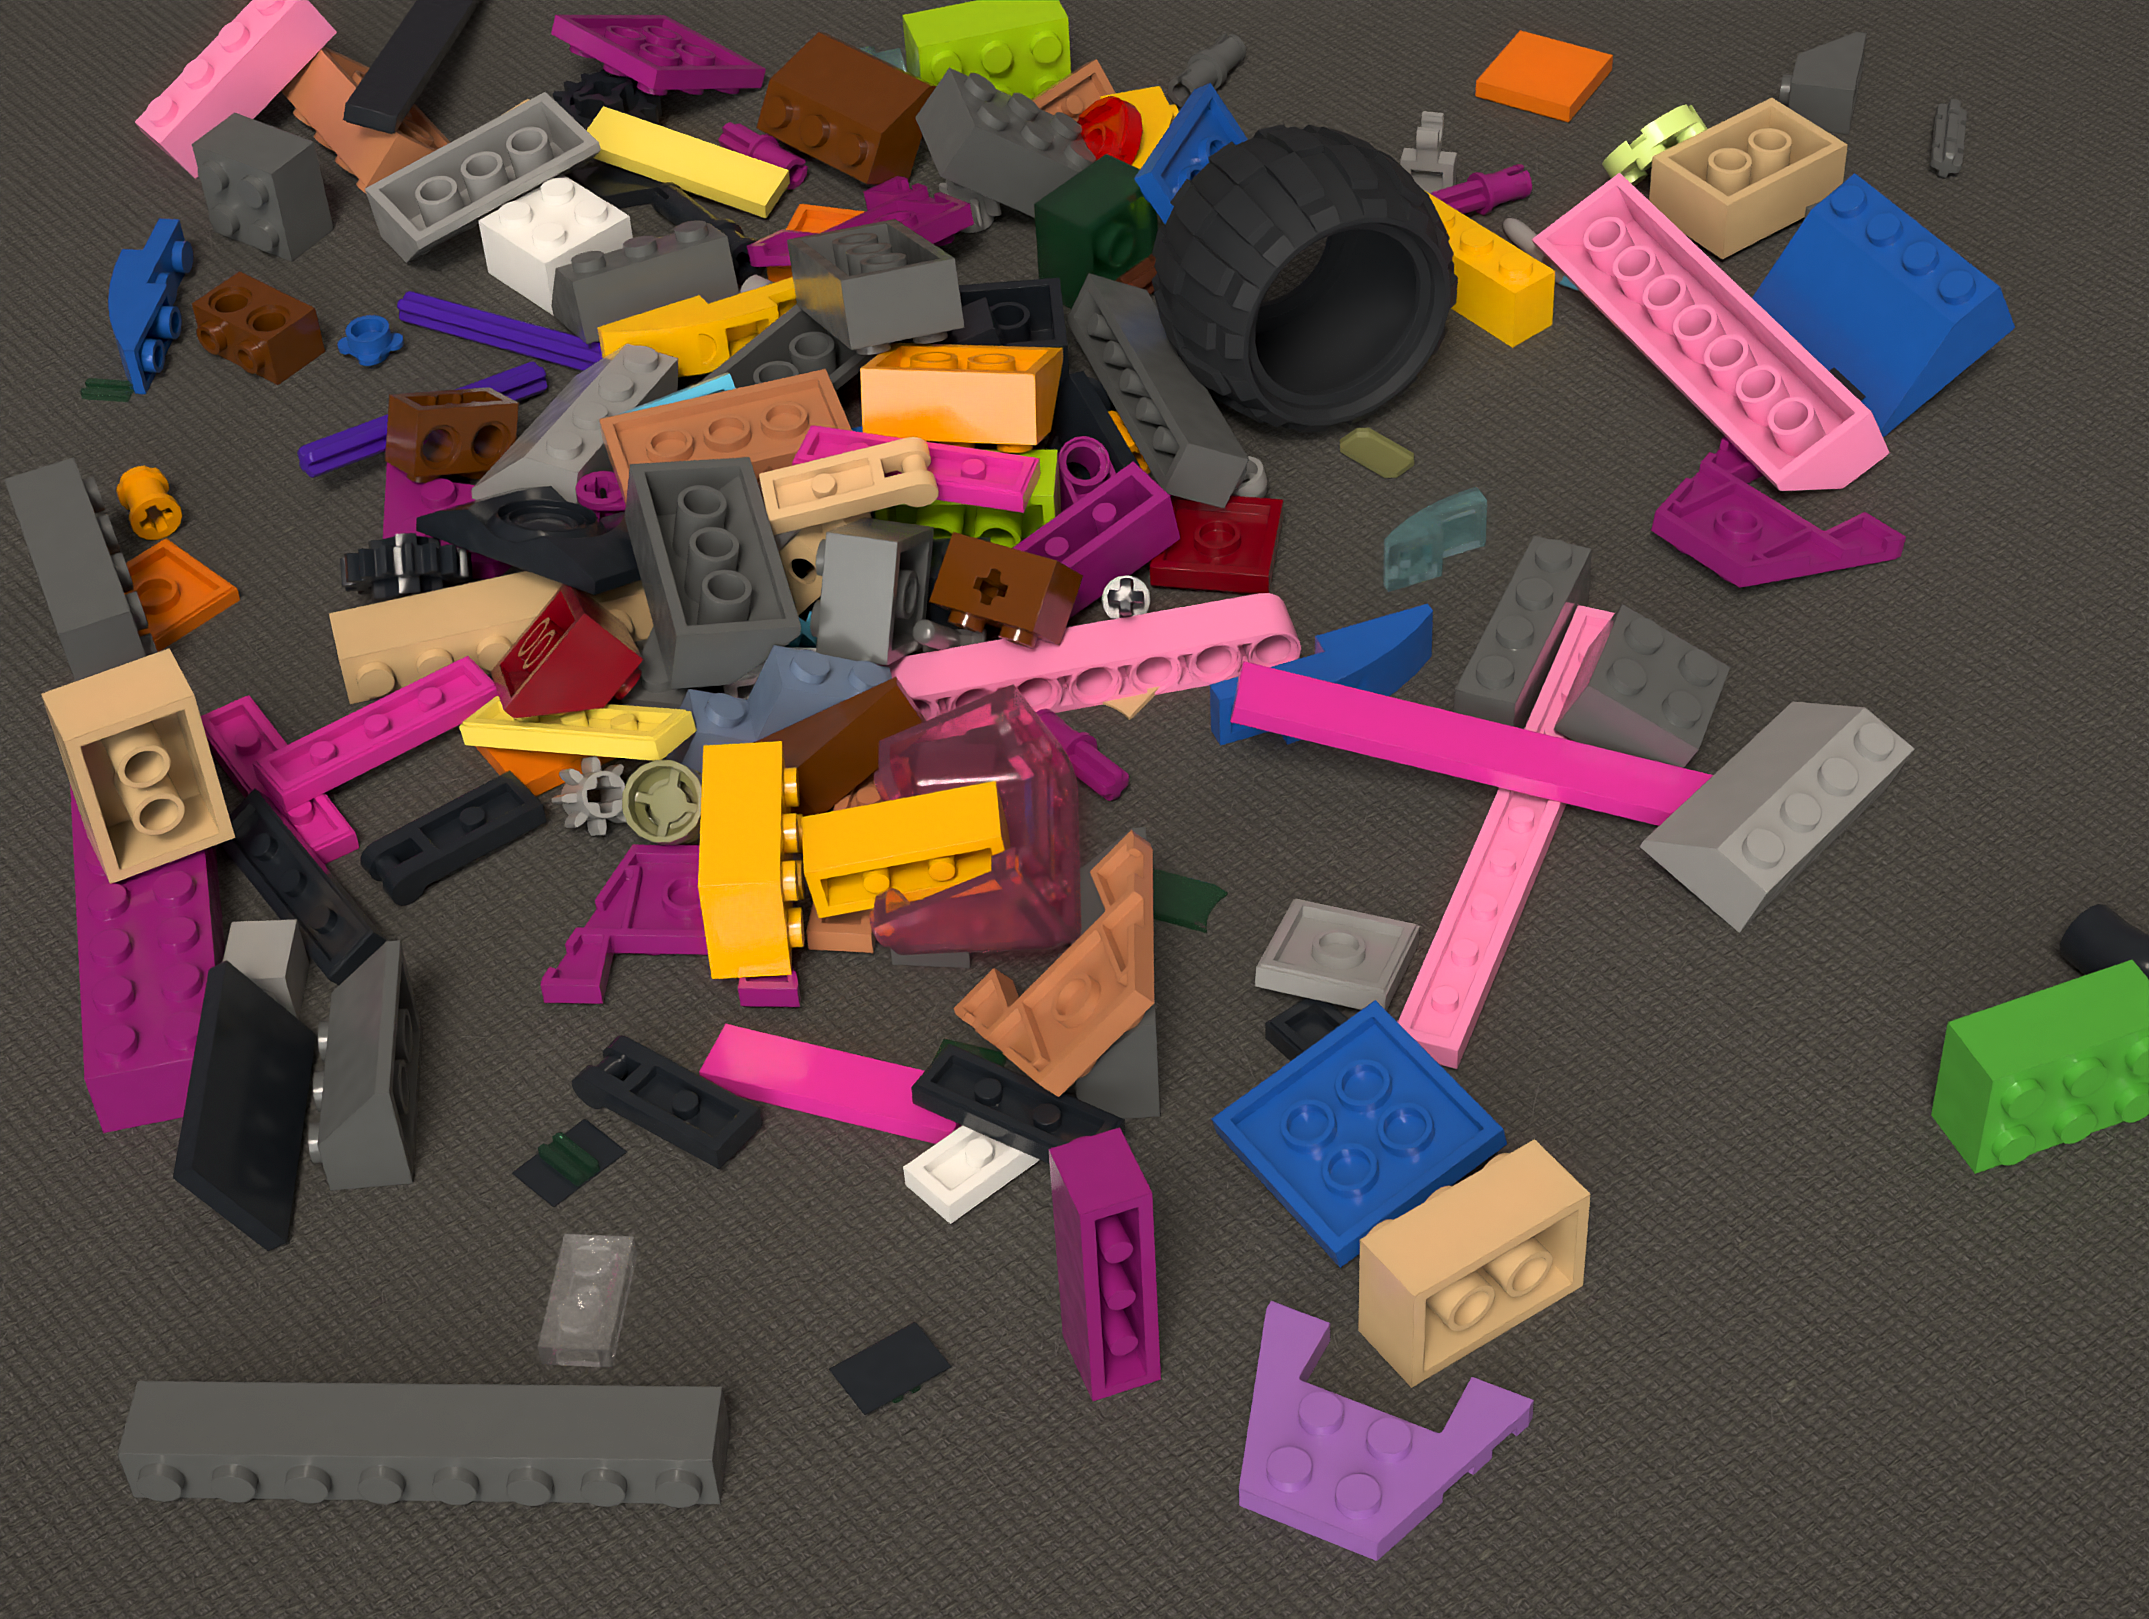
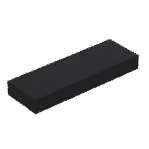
[911,1043,1125,1164]

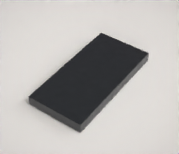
[173,960,316,1251]

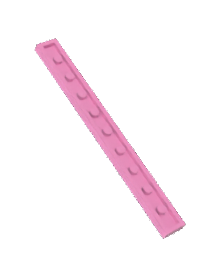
[1398,605,1615,1069]

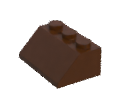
[756,32,936,185]

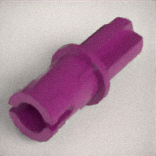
[718,122,808,190]
[1431,164,1532,215]
[1023,708,1129,801]

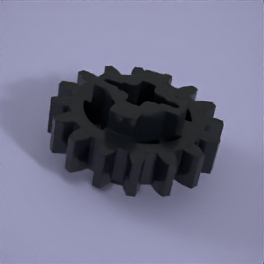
[552,69,663,130]
[340,533,473,603]

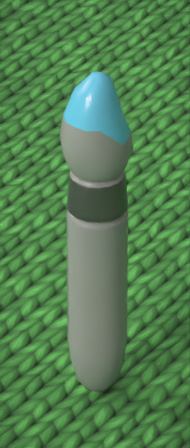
[1503,218,1579,290]

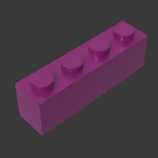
[1049,1127,1161,1402]

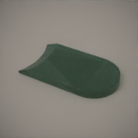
[1153,869,1228,933]

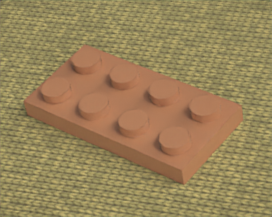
[599,369,852,506]

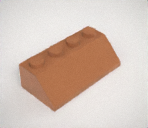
[281,46,451,193]

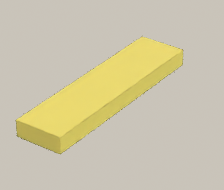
[586,106,790,218]
[459,696,697,761]

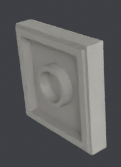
[1255,899,1420,1011]

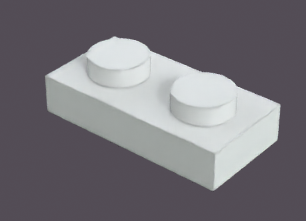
[903,1126,1039,1224]

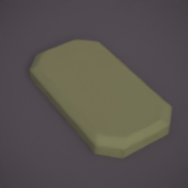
[1340,428,1414,478]

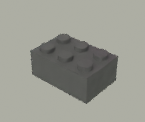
[916,68,1105,233]

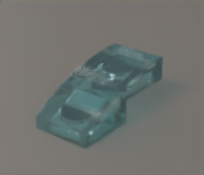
[1383,486,1487,592]

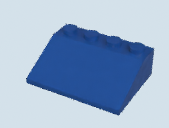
[1752,173,2015,437]

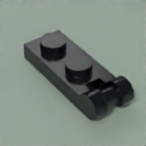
[360,770,546,906]
[572,1035,762,1169]

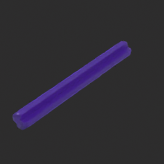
[397,291,603,371]
[297,361,548,478]

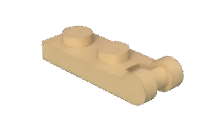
[759,437,939,535]

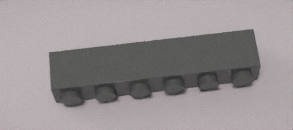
[1066,273,1249,508]

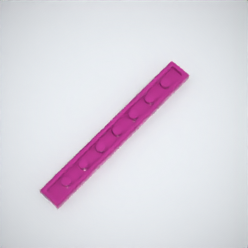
[1230,661,1713,826]

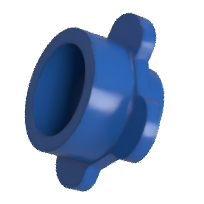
[337,315,404,366]

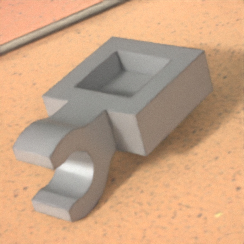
[1400,111,1457,194]

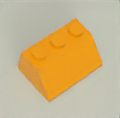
[860,343,1063,453]

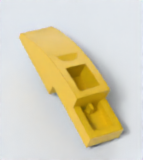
[597,277,797,377]

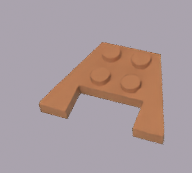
[954,830,1154,1097]

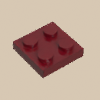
[1150,494,1283,593]

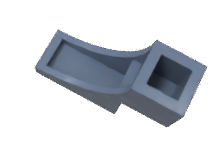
[666,645,892,773]

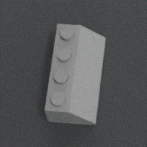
[365,92,601,263]
[472,343,678,505]
[1640,701,1915,933]

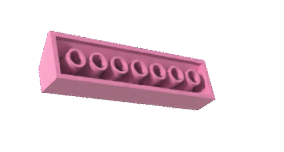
[1532,173,1890,491]

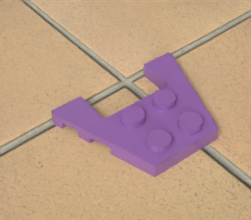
[1239,1301,1534,1561]

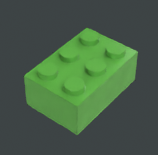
[1931,960,2149,1174]

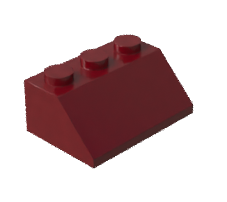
[491,584,644,718]

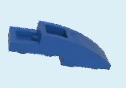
[108,218,193,394]
[1210,603,1433,746]

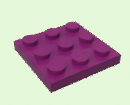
[551,15,766,96]

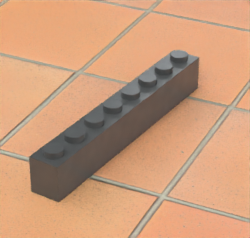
[117,1381,730,1508]

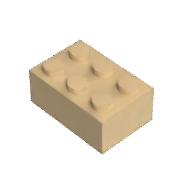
[1649,98,1848,259]
[41,648,235,884]
[1358,1139,1591,1388]

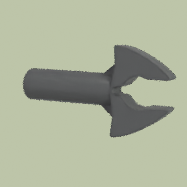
[913,620,987,653]

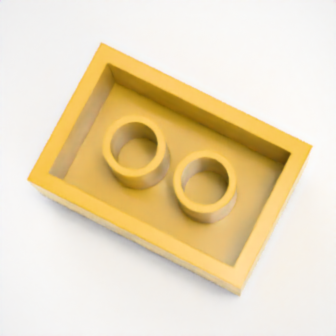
[698,741,805,979]

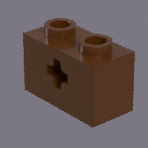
[929,532,1083,649]

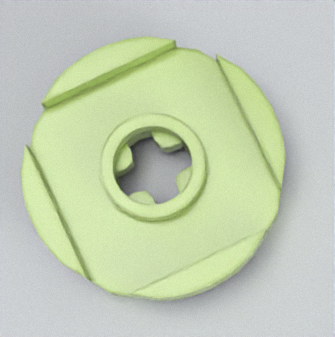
[1602,104,1707,186]

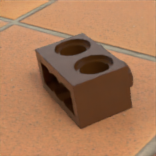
[192,271,325,385]
[385,387,519,483]

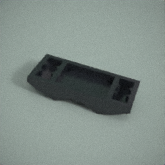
[416,486,641,595]

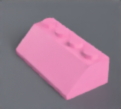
[135,0,337,179]

